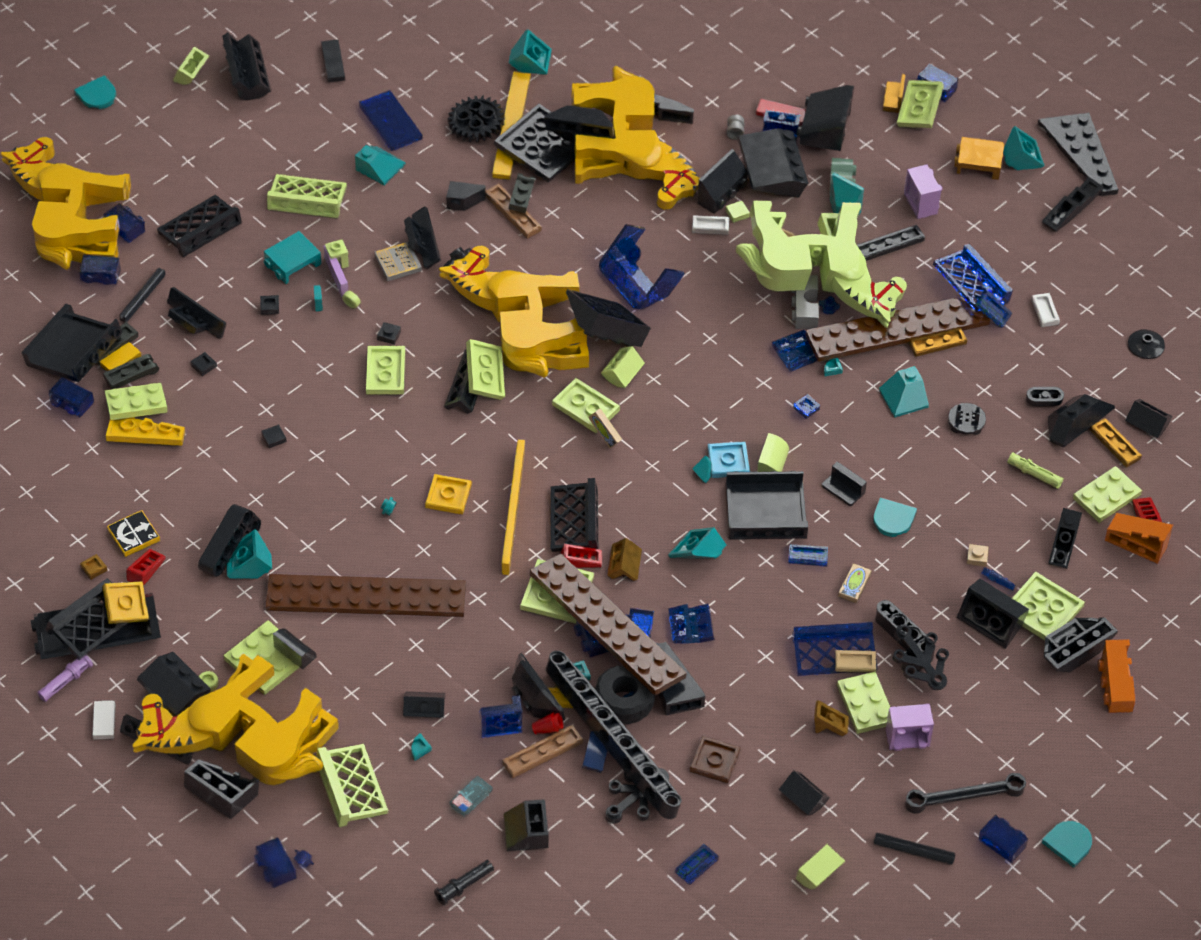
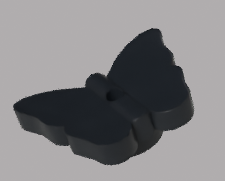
[443,247,472,267]

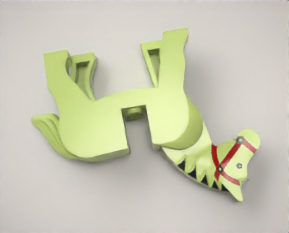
[736,201,907,328]

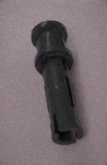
[434,860,494,906]

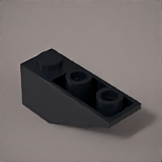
[1048,508,1082,569]

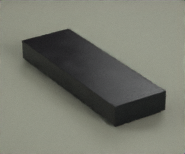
[321,39,345,82]

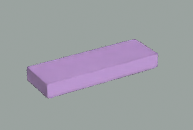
[324,245,348,297]

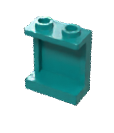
[263,231,322,284]

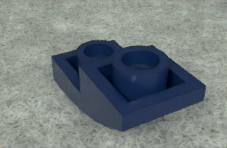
[582,731,607,773]

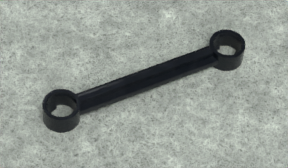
[905,773,1026,814]

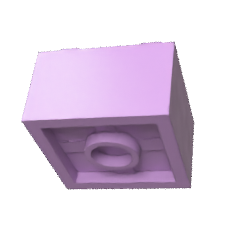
[904,165,942,219]
[886,704,934,751]

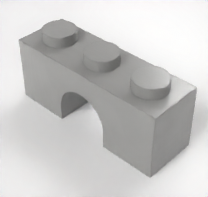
[791,275,819,329]

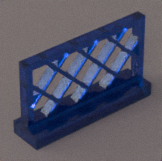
[933,243,1013,312]
[792,622,878,676]

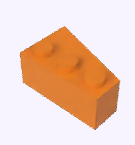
[1105,513,1173,564]
[1098,639,1135,713]

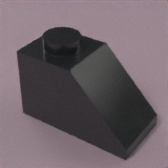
[446,181,486,211]

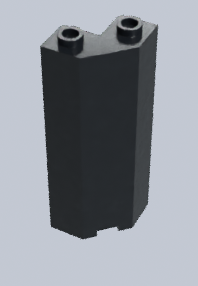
[30,593,161,660]

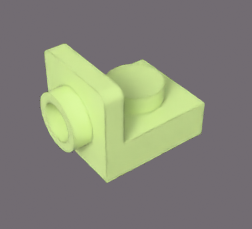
[325,239,349,268]

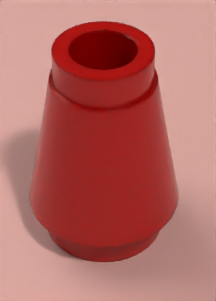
[532,713,564,734]

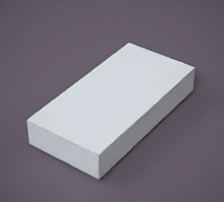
[692,215,729,235]
[1031,293,1060,327]
[93,701,115,739]

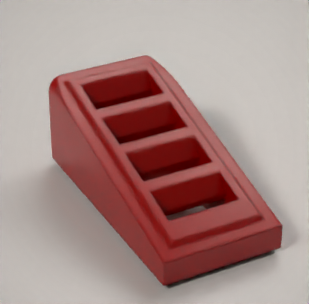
[1132,497,1162,522]
[560,544,602,568]
[126,549,166,586]

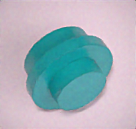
[380,497,397,516]

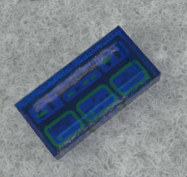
[975,290,1012,328]
[788,544,828,566]
[675,844,719,885]

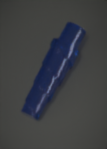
[981,567,1016,591]

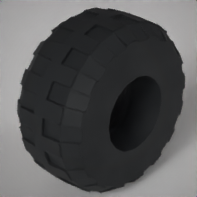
[595,665,655,725]

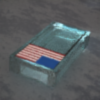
[449,775,493,817]

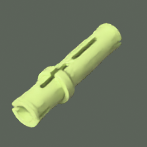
[1007,452,1064,489]

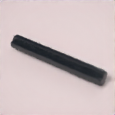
[119,268,166,322]
[874,832,955,864]

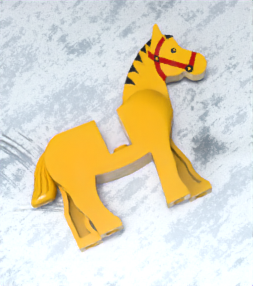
[571,66,700,210]
[1,137,131,270]
[439,246,589,378]
[133,654,339,785]

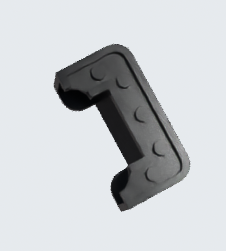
[797,85,854,151]

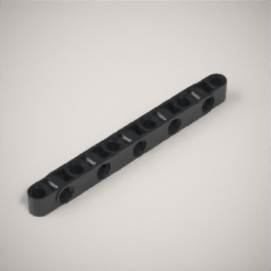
[546,650,682,819]

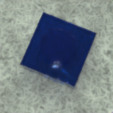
[793,394,820,419]

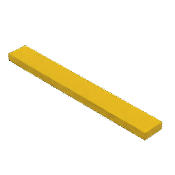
[492,72,531,180]
[502,439,525,575]

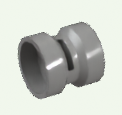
[727,115,745,140]

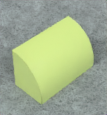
[173,47,209,85]
[601,346,645,388]
[757,433,789,472]
[796,844,845,889]

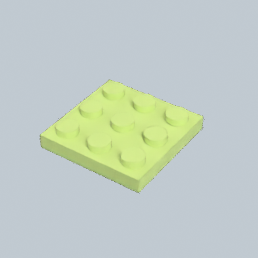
[520,559,594,624]
[1013,572,1085,640]
[224,620,299,695]

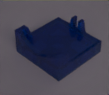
[479,695,522,738]

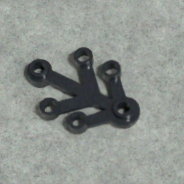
[892,625,949,691]
[606,768,669,824]

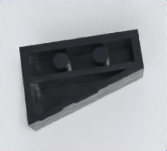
[184,759,259,819]

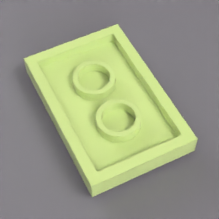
[897,80,944,128]
[466,339,505,400]
[366,346,405,394]
[552,378,620,433]
[105,383,167,420]
[1073,466,1142,523]
[837,672,890,734]

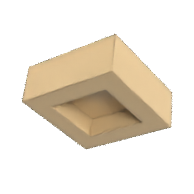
[967,544,989,567]

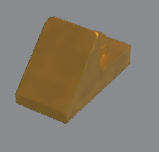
[814,700,849,736]

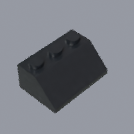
[697,149,748,214]
[956,579,1029,649]
[137,651,211,717]

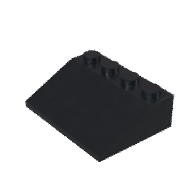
[737,129,808,198]
[566,289,651,347]

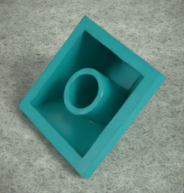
[509,29,552,75]
[1003,126,1045,170]
[355,145,406,185]
[829,173,864,214]
[879,366,929,418]
[668,527,727,559]
[227,529,272,578]

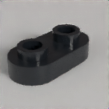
[1026,387,1064,406]

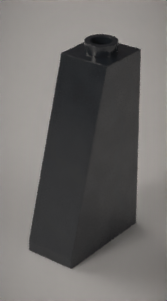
[656,642,705,716]

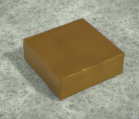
[80,554,108,580]

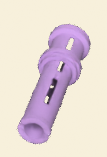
[37,655,93,702]

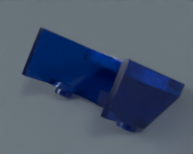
[599,224,685,310]

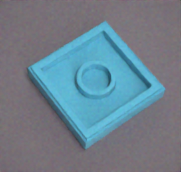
[707,442,750,478]

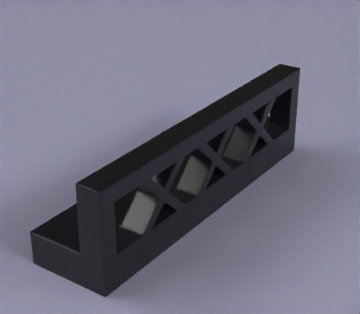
[444,349,478,414]

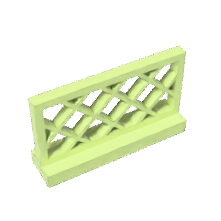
[267,174,347,218]
[316,744,388,827]

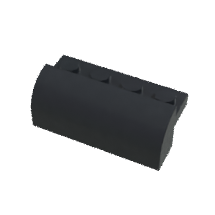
[222,32,271,100]

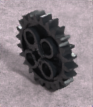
[448,95,505,142]

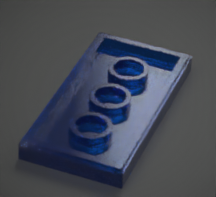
[359,90,423,151]

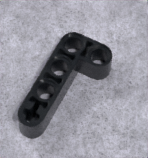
[198,504,261,577]
[875,600,936,674]

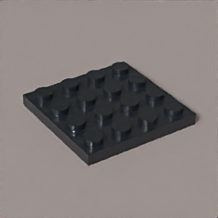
[494,104,575,183]

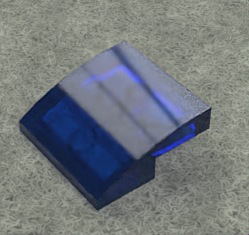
[772,329,817,372]
[668,604,715,644]

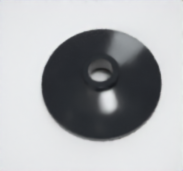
[1128,329,1165,359]

